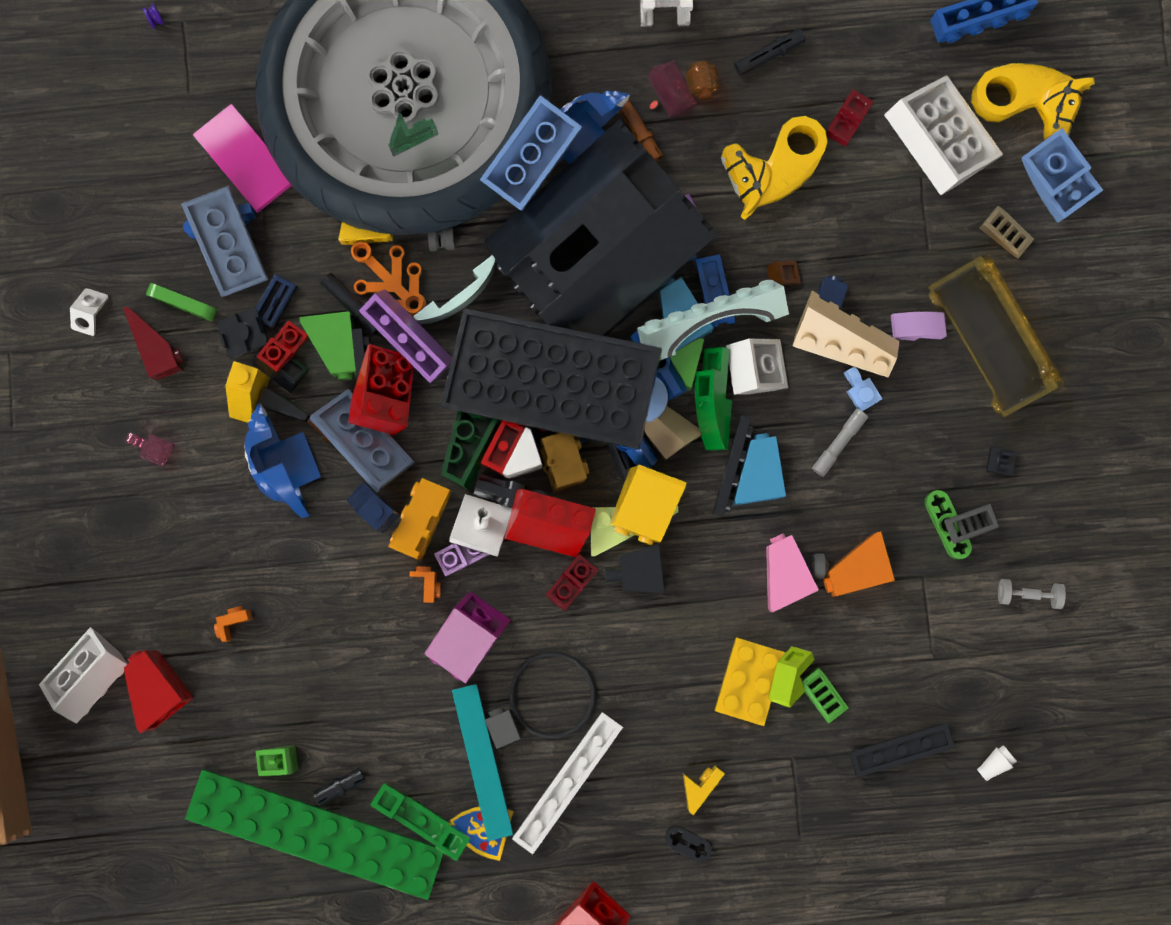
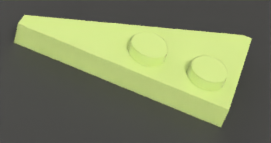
[591,506,678,557]

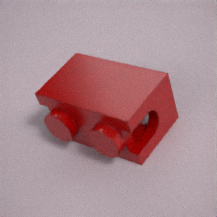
[481,421,525,476]

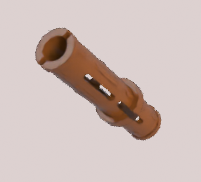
[619,98,664,162]

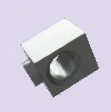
[485,707,521,749]

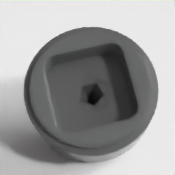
[812,554,829,579]

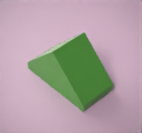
[669,338,704,391]
[255,745,298,776]

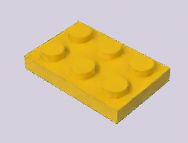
[714,638,785,726]

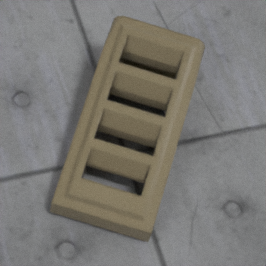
[979,206,1034,259]

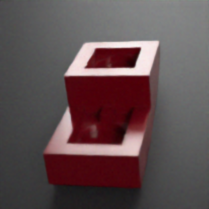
[826,89,874,147]

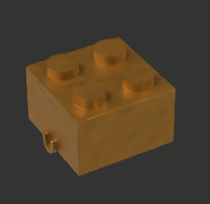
[538,433,589,493]

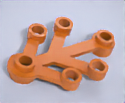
[351,241,426,317]

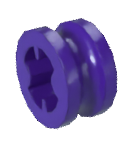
[142,3,164,29]

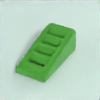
[801,667,848,724]

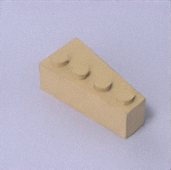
[793,291,899,377]

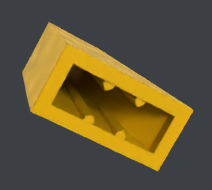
[225,361,270,423]

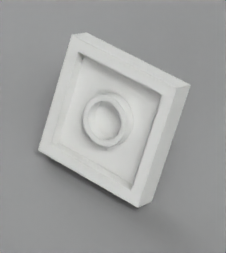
[449,494,512,557]

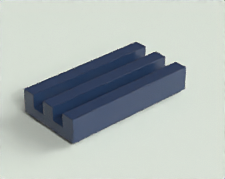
[256,274,298,330]

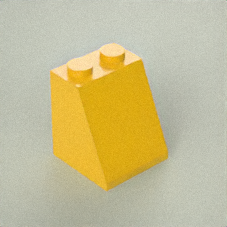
[609,465,687,545]

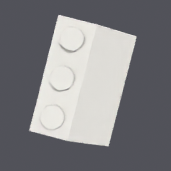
[39,627,128,724]

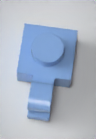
[844,367,882,411]

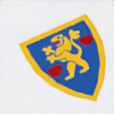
[450,807,513,861]

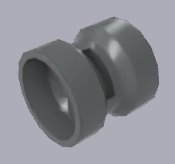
[428,227,455,252]

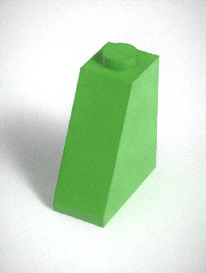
[300,311,356,380]

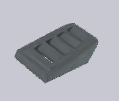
[944,504,999,544]

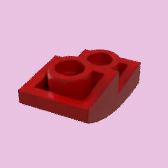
[256,320,309,372]

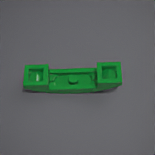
[370,783,471,861]

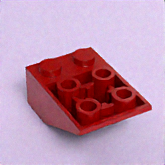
[348,344,414,435]

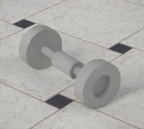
[998,579,1066,609]

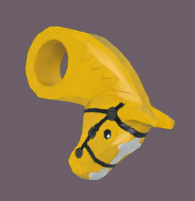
[971,63,1095,140]
[721,116,827,220]

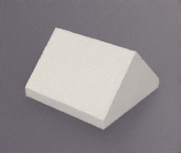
[503,428,543,480]

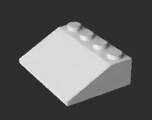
[885,75,1003,195]

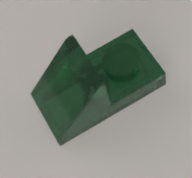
[388,112,439,157]

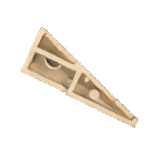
[644,406,701,461]

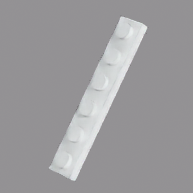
[512,712,623,854]

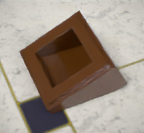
[766,260,801,288]

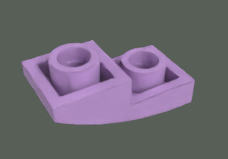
[891,312,947,341]
[434,543,490,576]

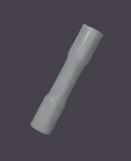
[812,409,868,477]

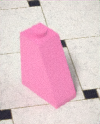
[766,533,819,612]

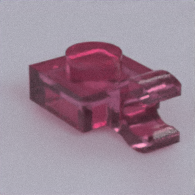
[125,432,174,467]

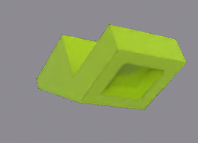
[769,646,814,708]

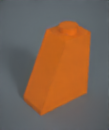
[823,531,895,597]

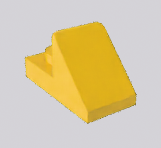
[683,765,725,815]

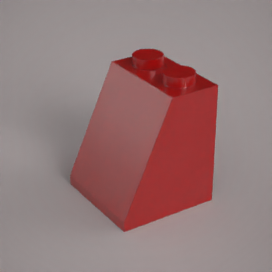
[123,649,194,733]
[554,881,631,925]

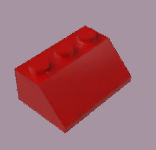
[504,489,596,557]

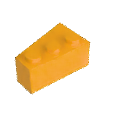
[388,478,452,561]

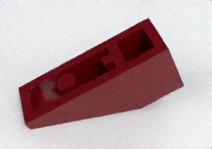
[123,306,184,381]

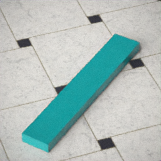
[452,684,513,841]

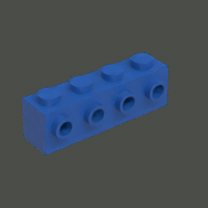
[930,0,1038,43]

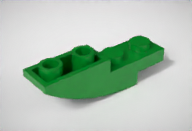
[695,347,732,451]

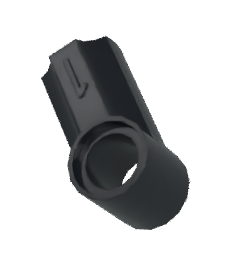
[474,474,527,508]

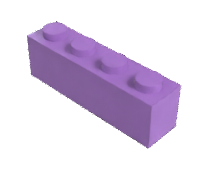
[359,289,452,383]

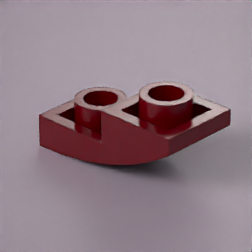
[545,554,598,612]

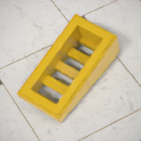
[339,222,394,245]

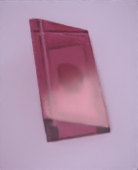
[648,61,696,116]

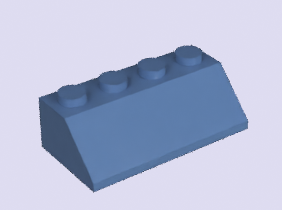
[480,95,582,211]

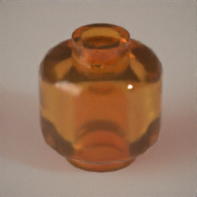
[685,61,720,99]

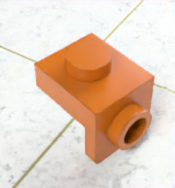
[409,566,441,603]
[214,606,253,642]

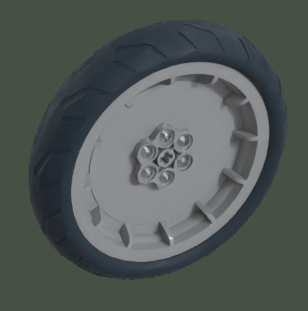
[255,0,552,235]

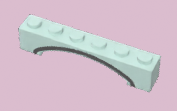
[637,280,789,360]

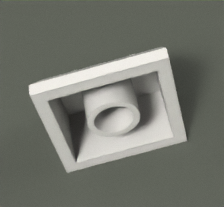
[726,339,788,395]

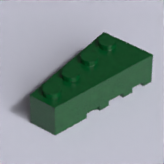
[441,411,502,490]

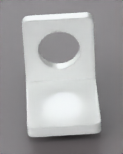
[70,288,108,336]

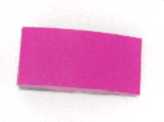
[193,104,292,213]

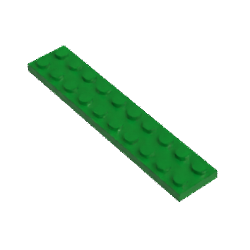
[185,769,444,900]

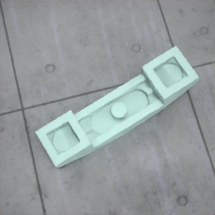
[413,255,497,325]

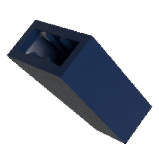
[347,482,400,534]

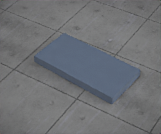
[181,185,269,298]
[310,389,415,493]

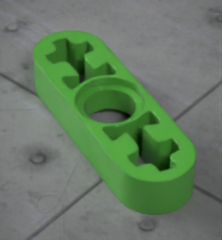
[145,283,217,322]
[925,490,972,559]

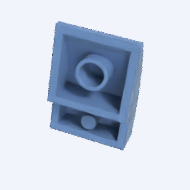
[1021,128,1103,223]

